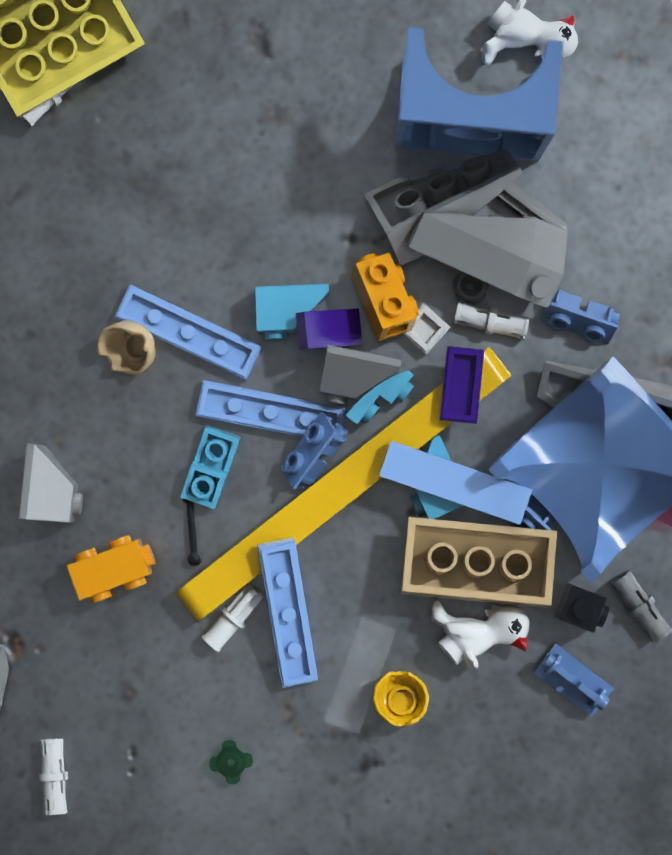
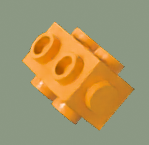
[351,252,419,342]
[67,535,156,604]

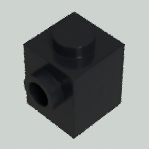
[554,583,609,633]

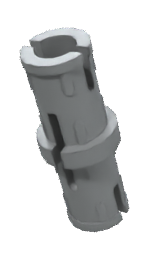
[610,570,672,643]

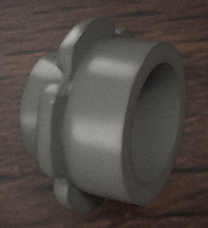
[452,272,489,304]

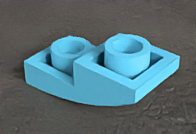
[345,370,414,426]
[180,425,241,509]

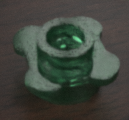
[209,740,253,785]

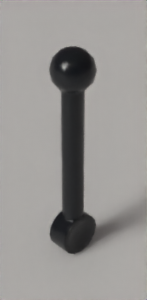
[182,498,202,566]

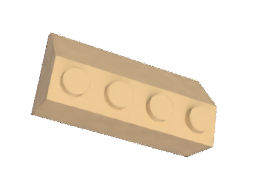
[400,517,557,608]

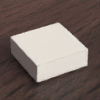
[403,303,451,355]

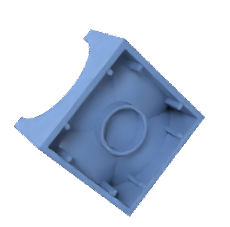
[395,27,563,161]
[488,356,672,583]

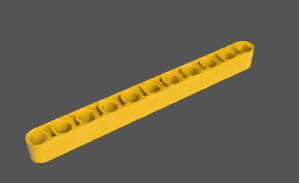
[175,347,512,622]

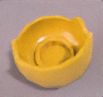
[372,671,429,727]

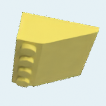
[0,0,145,117]

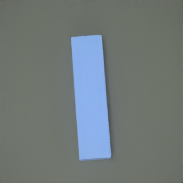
[114,285,262,380]
[196,380,346,437]
[379,441,532,525]
[257,537,318,688]

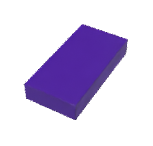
[296,308,363,350]
[439,346,484,424]

